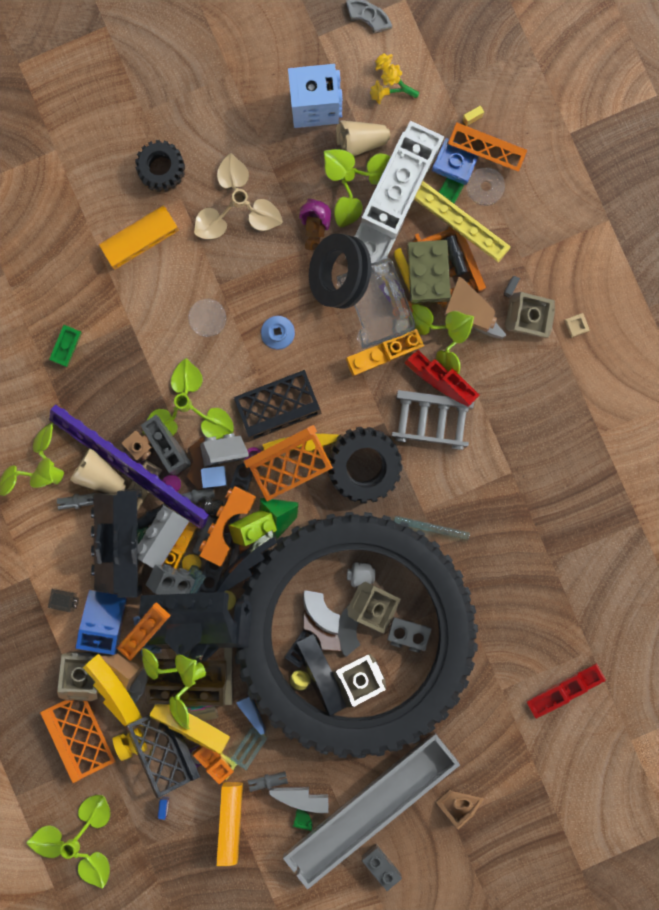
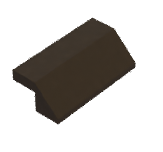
[145,659,227,706]

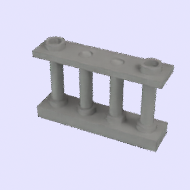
[391,390,474,450]

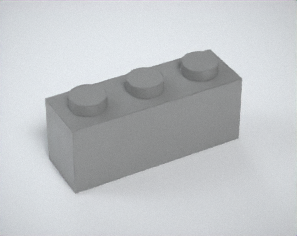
[138,505,189,568]

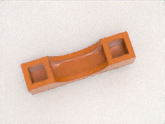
[199,486,256,567]

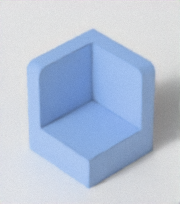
[201,466,227,488]

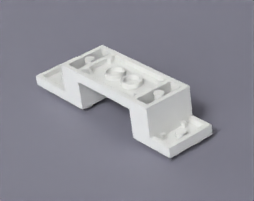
[345,121,444,274]

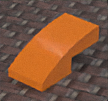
[192,745,234,785]

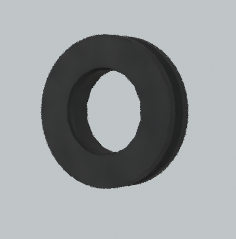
[309,233,372,309]

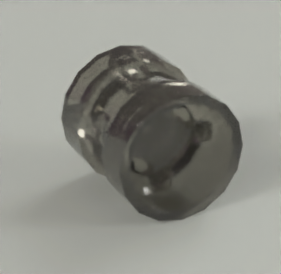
[199,496,224,519]

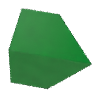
[259,498,299,539]

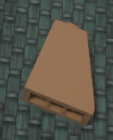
[444,277,497,332]

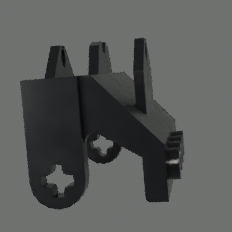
[91,489,142,597]
[139,592,252,661]

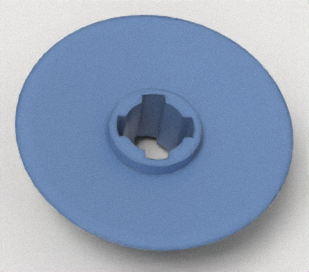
[261,316,295,350]

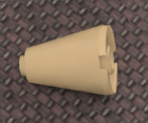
[336,120,390,156]
[70,448,126,494]

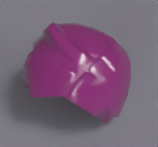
[299,198,332,230]

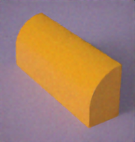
[99,205,179,270]
[217,782,243,866]

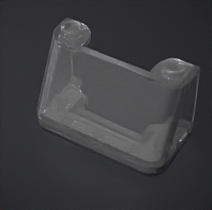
[336,258,415,349]

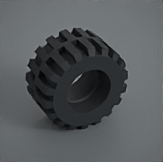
[135,140,185,192]

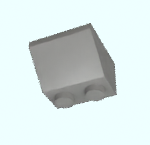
[200,433,249,467]

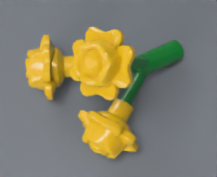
[370,53,419,104]

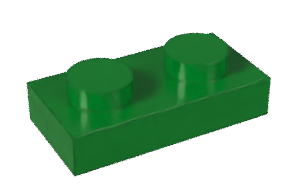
[49,325,82,368]

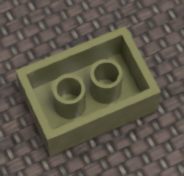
[407,240,451,304]

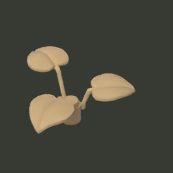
[194,153,283,239]

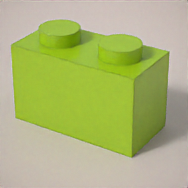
[228,510,277,546]

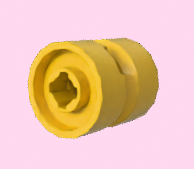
[112,727,148,761]

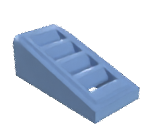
[236,696,266,735]

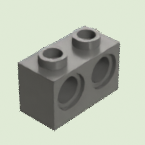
[146,564,195,595]
[387,617,431,653]
[362,844,402,891]

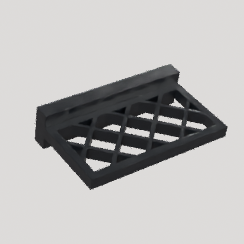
[234,370,322,441]
[125,714,200,798]

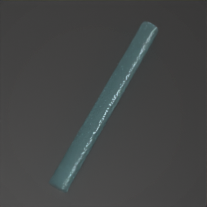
[394,516,470,540]

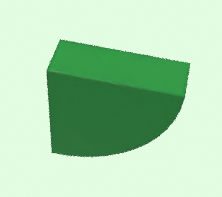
[293,809,312,831]

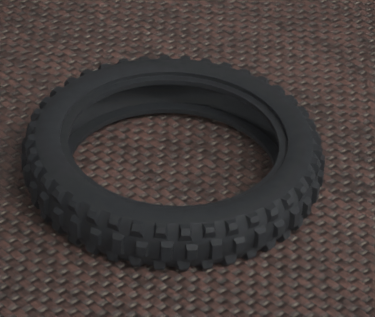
[235,512,478,758]

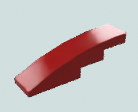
[405,350,480,407]
[527,663,606,719]

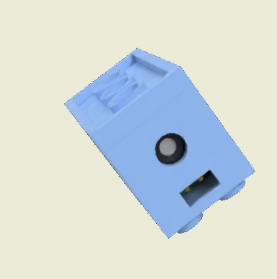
[288,64,343,128]

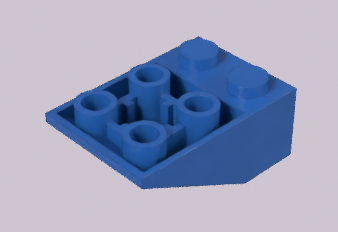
[76,590,127,655]

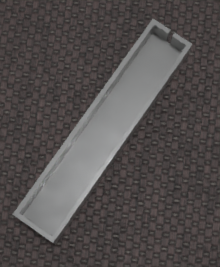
[283,732,460,889]

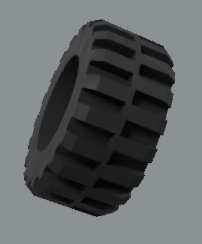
[327,427,403,503]

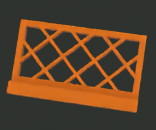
[243,425,333,501]
[40,700,116,783]

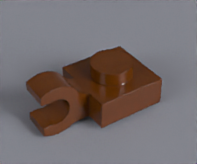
[305,216,325,250]

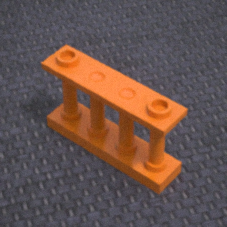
[412,226,486,308]

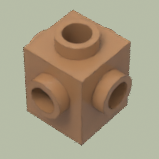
[122,431,153,461]

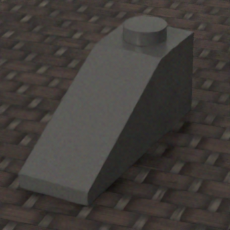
[141,415,192,475]

